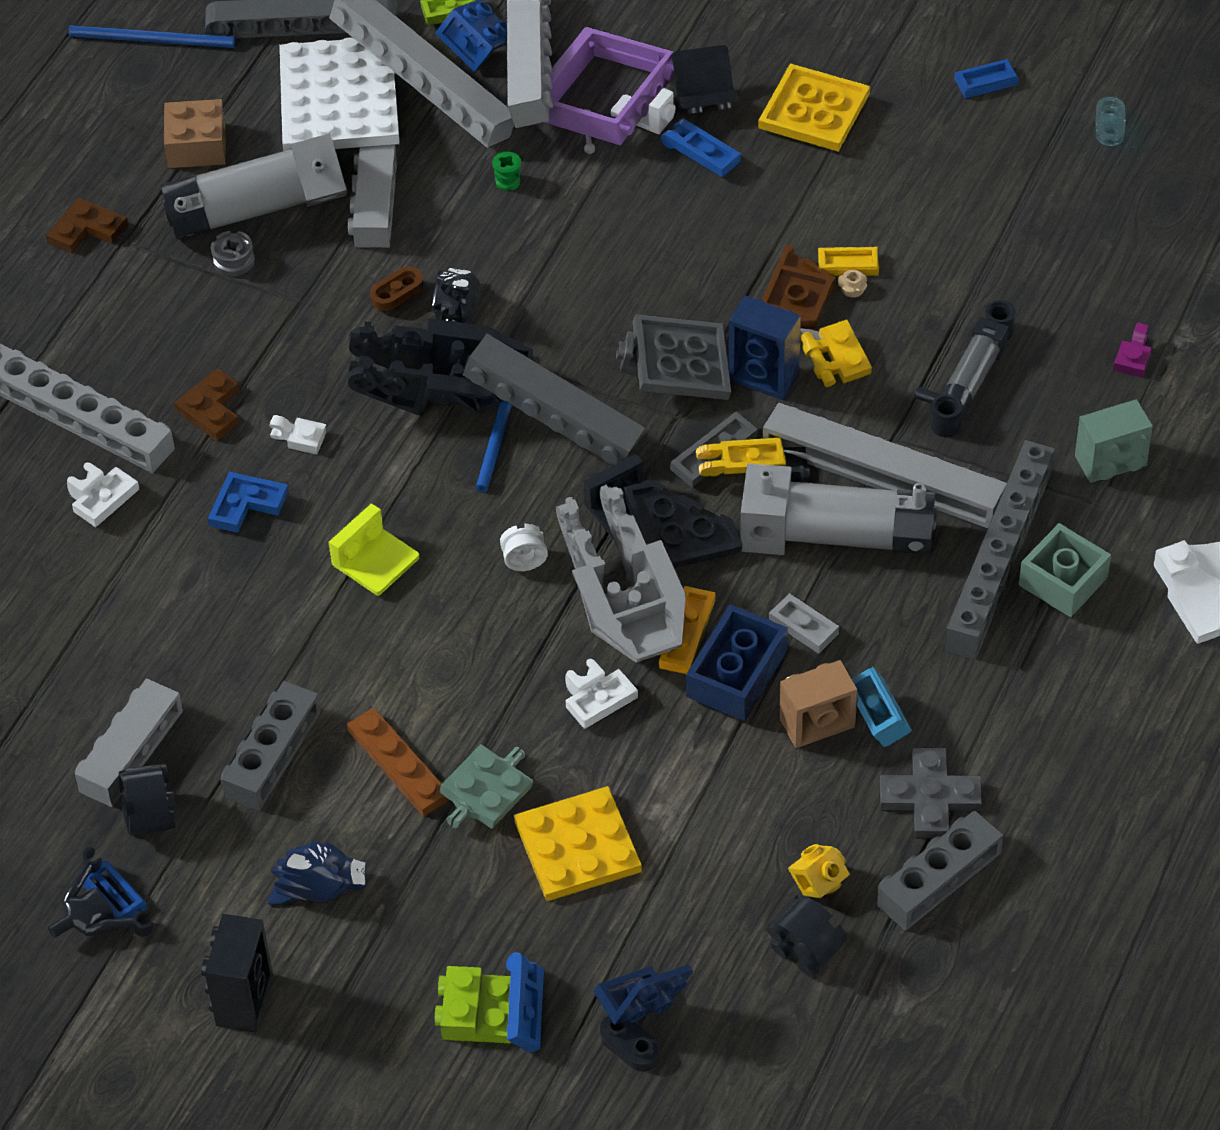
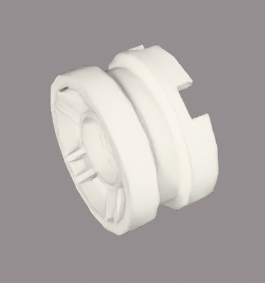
[500,524,548,571]

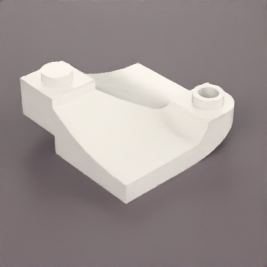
[1154,540,1220,644]

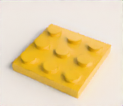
[758,63,870,152]
[514,786,642,902]

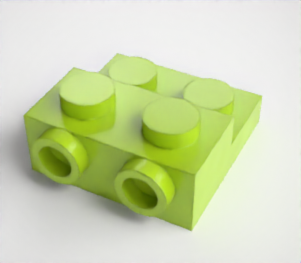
[435,966,511,1043]

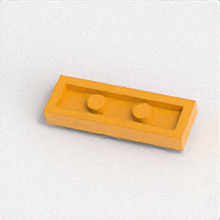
[659,586,715,674]

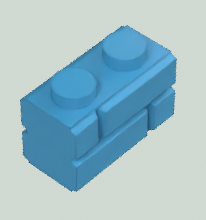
[852,667,912,747]

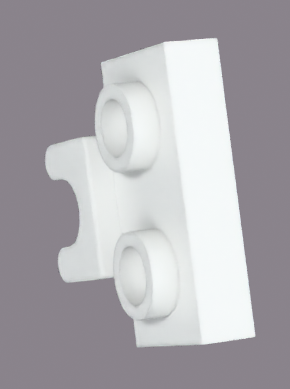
[67,463,139,527]
[565,659,638,729]

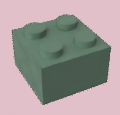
[1075,399,1153,483]
[1019,523,1111,617]

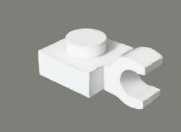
[269,415,326,455]

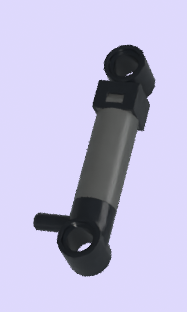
[914,300,1016,437]

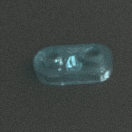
[1095,97,1125,146]

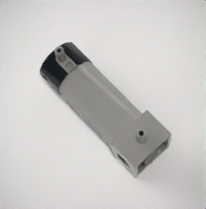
[161,133,347,240]
[740,463,937,555]

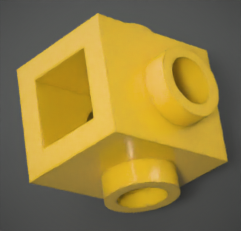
[788,844,850,898]

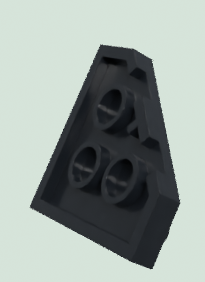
[623,480,742,568]

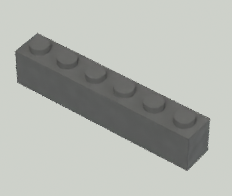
[463,334,645,465]

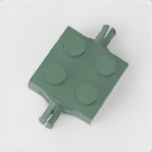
[440,744,533,829]

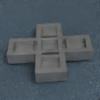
[880,748,981,838]

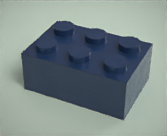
[729,295,801,400]
[686,604,788,721]

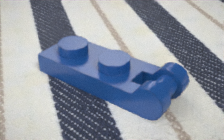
[661,119,741,177]
[506,952,544,1053]

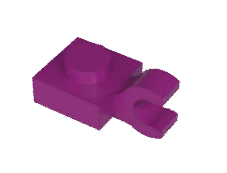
[1113,322,1152,378]

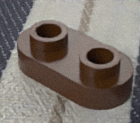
[370,266,424,311]

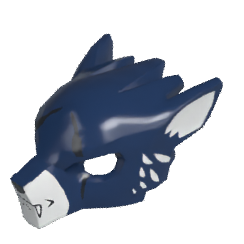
[267,841,365,905]

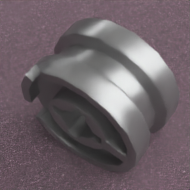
[211,231,255,277]

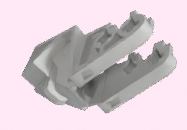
[556,485,686,663]

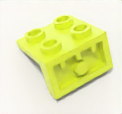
[329,503,419,596]

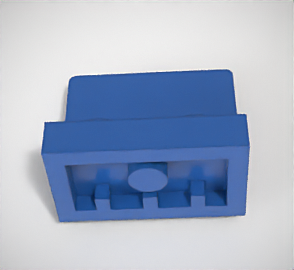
[435,0,507,72]

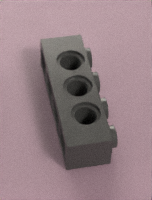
[220,681,321,811]
[877,810,1003,931]

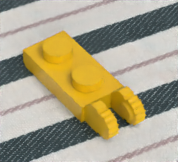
[696,438,786,477]

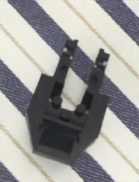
[348,318,533,416]

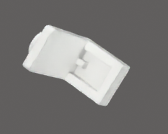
[611,88,676,134]

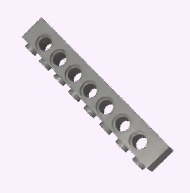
[0,343,175,473]

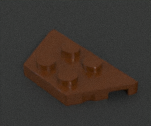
[762,244,834,329]

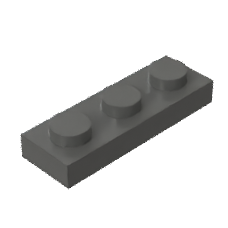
[670,412,758,488]

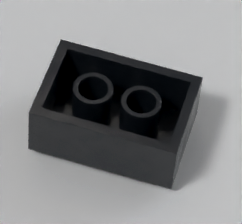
[201,913,273,1032]

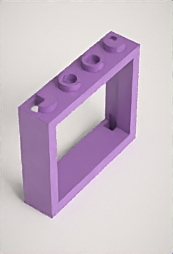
[544,27,674,145]

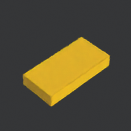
[818,247,879,277]

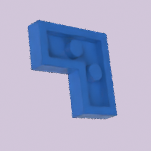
[208,472,289,533]

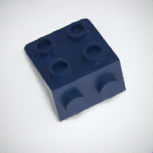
[593,965,693,1025]

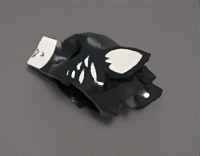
[432,268,482,324]

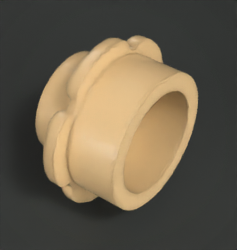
[838,270,867,297]

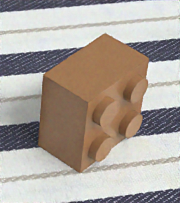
[164,99,226,168]
[780,660,857,748]

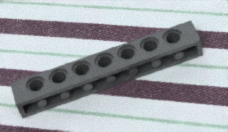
[945,440,1055,660]

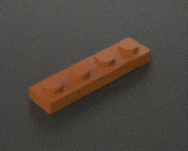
[347,707,450,817]

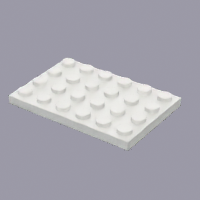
[280,38,399,151]

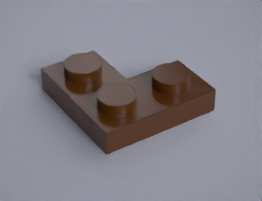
[46,197,128,253]
[174,368,240,441]

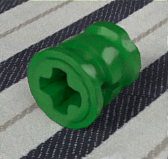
[492,152,521,191]

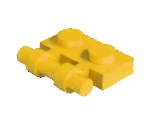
[800,320,872,387]

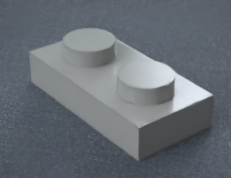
[769,593,839,654]

